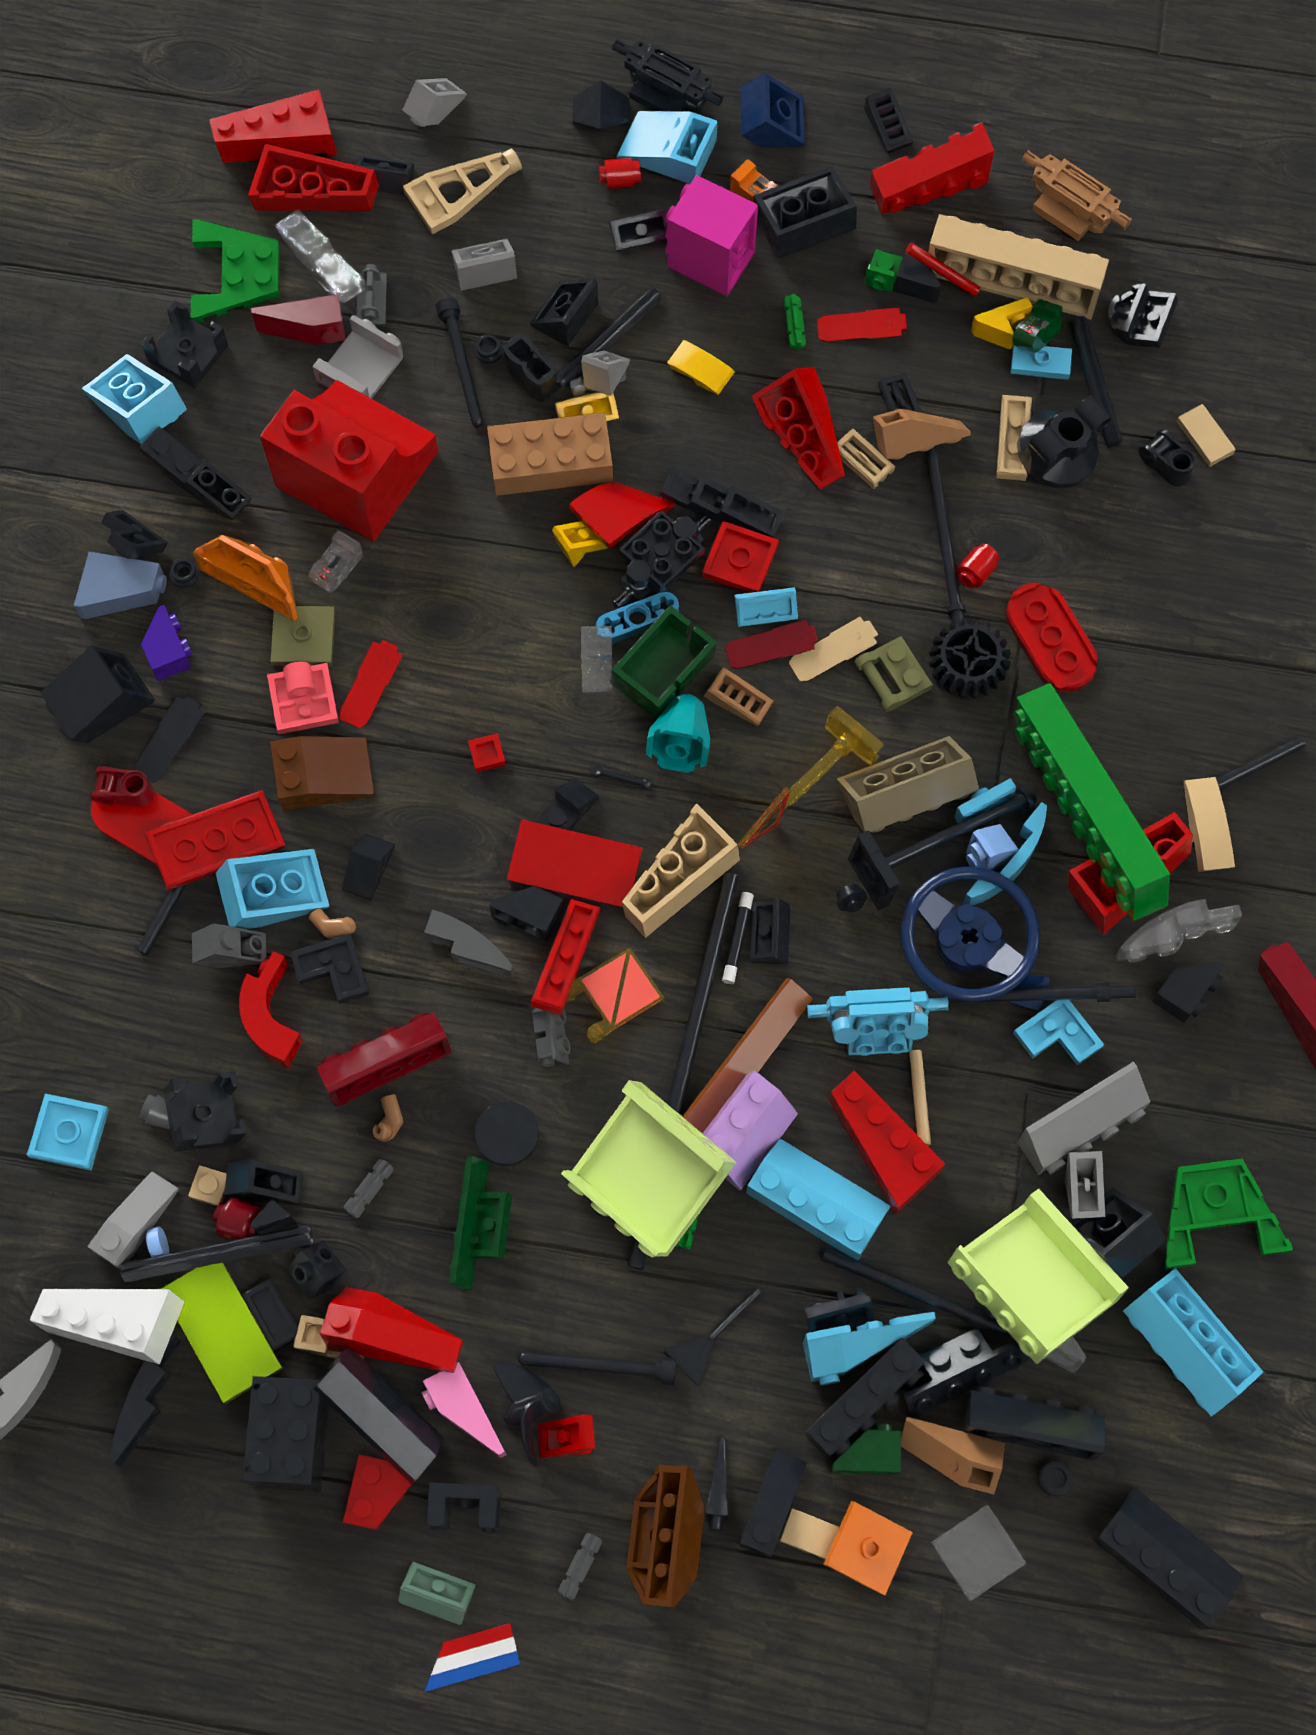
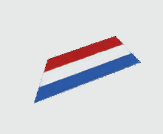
[424,1623,520,1692]

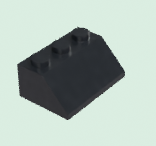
[754,166,857,259]

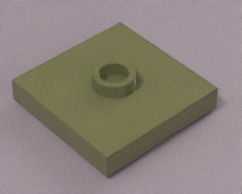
[270,606,336,666]

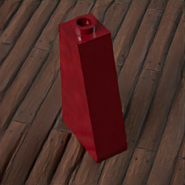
[1258,941,1316,1069]

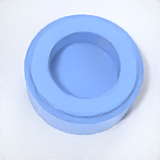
[146,1226,169,1257]

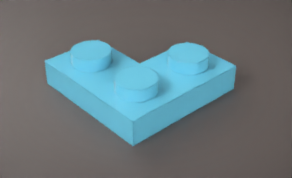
[1013,1000,1104,1066]

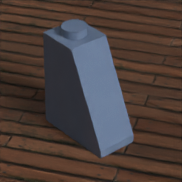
[74,552,167,619]

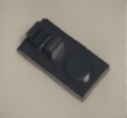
[804,1287,874,1333]

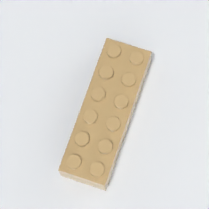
[928,214,1109,319]

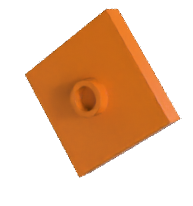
[823,1501,913,1595]

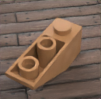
[873,409,971,460]
[901,1417,1005,1494]

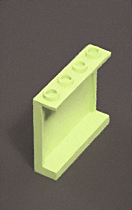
[561,1080,737,1257]
[947,1189,1129,1364]

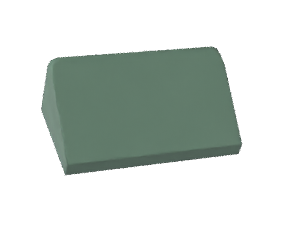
[398,1561,476,1625]

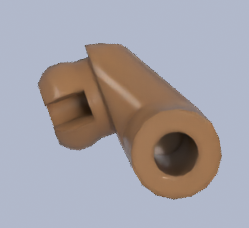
[309,908,356,939]
[373,1094,403,1142]

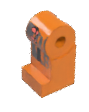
[730,159,778,203]

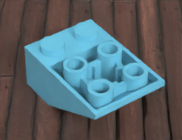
[617,111,717,184]

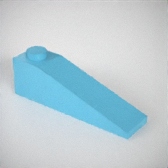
[803,1312,936,1386]

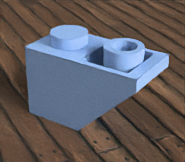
[966,824,1018,871]

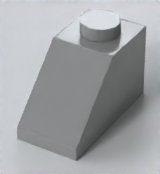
[402,78,467,127]

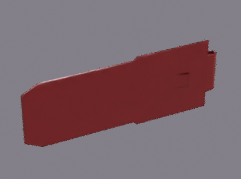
[725,619,819,669]

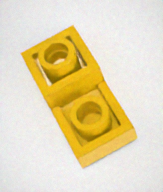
[667,340,735,395]

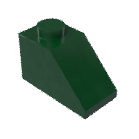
[831,1424,901,1475]

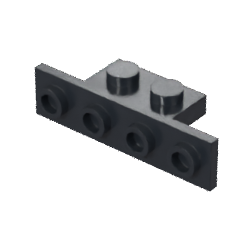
[903,1328,1029,1418]

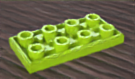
[162,1262,283,1404]

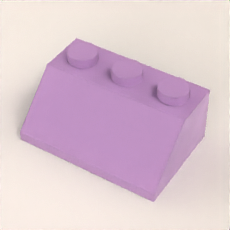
[702,1071,798,1190]

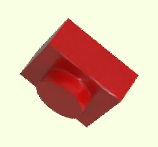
[468,733,506,773]

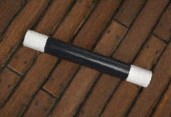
[722,892,754,984]

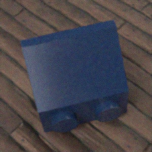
[740,73,805,147]

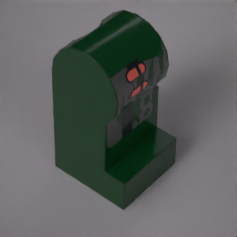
[1012,298,1062,353]

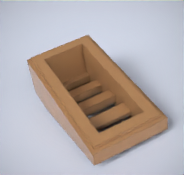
[703,667,774,726]

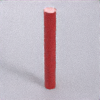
[906,243,980,296]

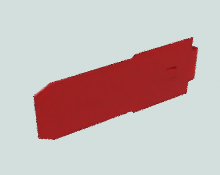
[818,307,907,342]
[340,640,403,728]

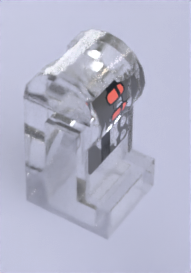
[308,530,363,593]

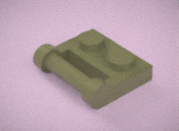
[854,636,933,712]

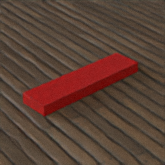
[531,899,601,1015]

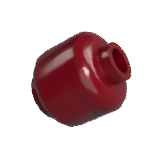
[212,1197,261,1241]

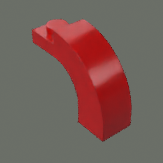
[239,951,303,1069]

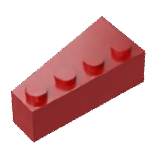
[870,122,995,215]

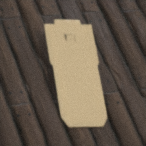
[789,616,878,681]

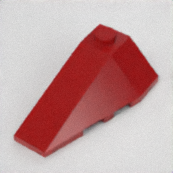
[752,367,845,489]
[320,1287,463,1373]

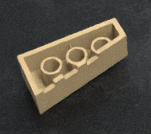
[622,803,740,938]

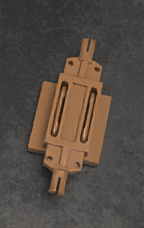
[1022,150,1132,241]

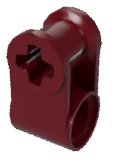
[90,766,155,807]

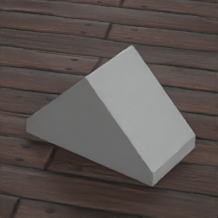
[581,350,630,396]
[1065,1151,1105,1218]

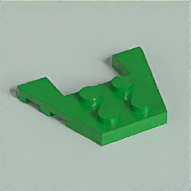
[191,219,280,323]
[1164,1158,1293,1269]

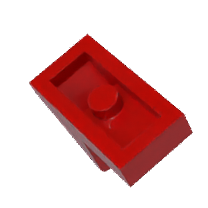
[538,1414,595,1458]

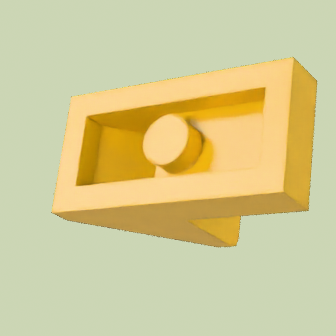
[971,297,1032,349]
[552,521,607,567]

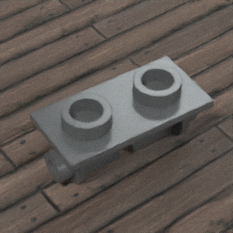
[356,264,387,325]
[532,1007,571,1067]

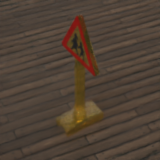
[738,706,884,849]

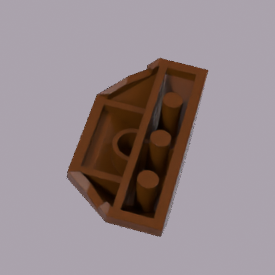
[626,1465,705,1608]

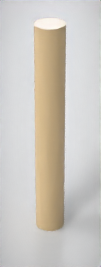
[909,1050,931,1146]

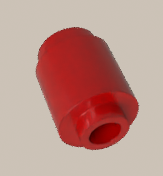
[599,158,641,189]
[956,544,999,588]

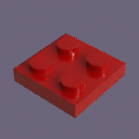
[702,521,779,593]

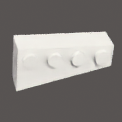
[30,1289,185,1364]

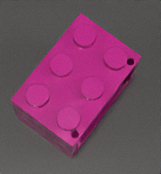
[665,175,758,296]

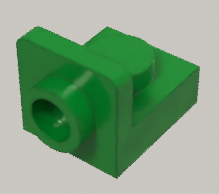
[865,249,903,292]

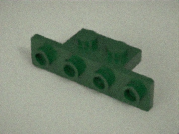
[449,1156,512,1290]

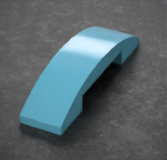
[963,802,1047,906]

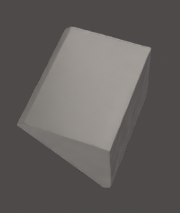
[451,239,517,291]

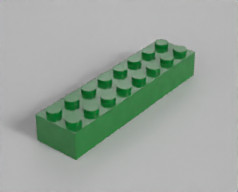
[1014,683,1170,921]

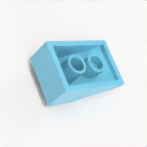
[82,354,187,444]
[216,849,330,929]

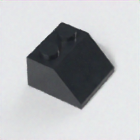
[1071,1188,1166,1279]

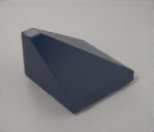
[1008,974,1050,1013]

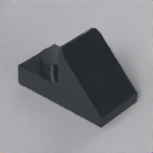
[536,778,599,831]

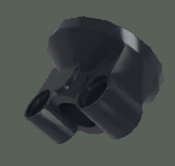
[1017,395,1112,488]

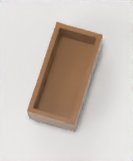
[487,413,613,496]

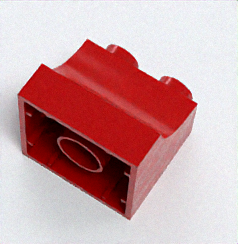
[260,380,439,542]

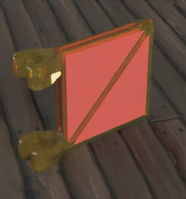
[566,947,664,1043]

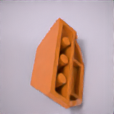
[193,535,298,621]

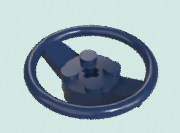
[901,866,1041,1002]

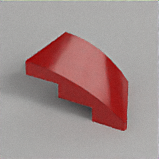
[569,481,675,550]

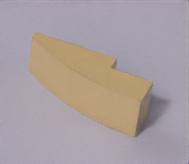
[1184,777,1235,872]

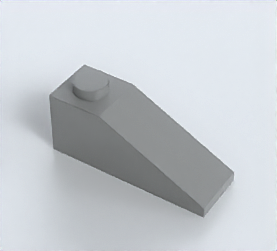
[88,1172,179,1269]

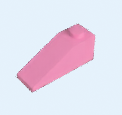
[421,1362,506,1458]

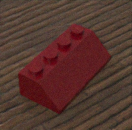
[317,1012,452,1108]

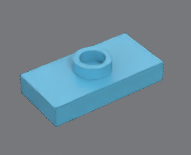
[1010,345,1072,380]
[735,587,798,627]
[954,778,1016,823]

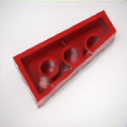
[209,90,338,163]
[248,144,379,211]
[1068,812,1193,935]
[829,1071,945,1215]

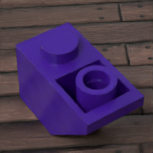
[141,605,192,681]

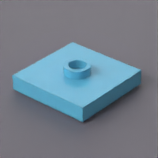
[27,1094,109,1171]

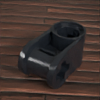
[1138,429,1196,487]

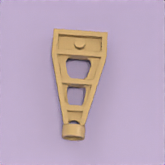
[403,148,522,234]

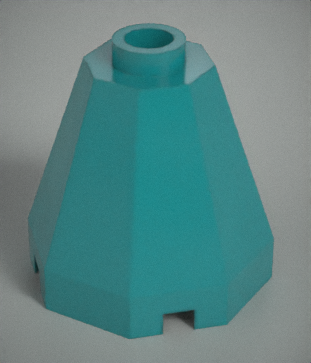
[646,694,710,773]

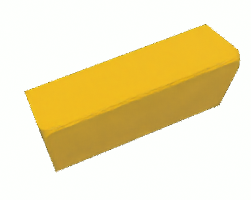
[554,392,619,421]

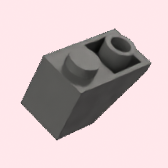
[192,923,266,968]

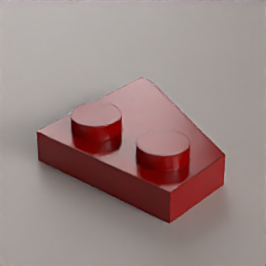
[343,1455,422,1530]

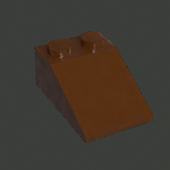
[270,736,375,811]

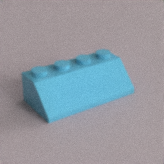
[746,1139,891,1261]
[1123,1268,1263,1417]

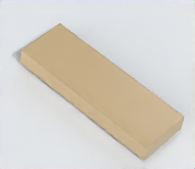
[996,395,1032,481]

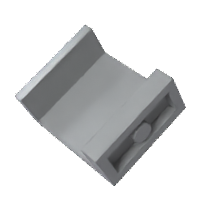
[312,315,404,399]

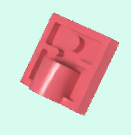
[267,662,339,735]

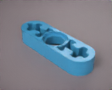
[596,592,679,644]

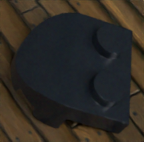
[1108,284,1178,348]

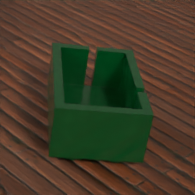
[610,605,717,720]

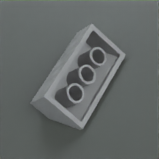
[1017,1062,1150,1175]

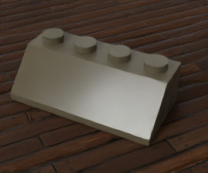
[837,736,979,833]

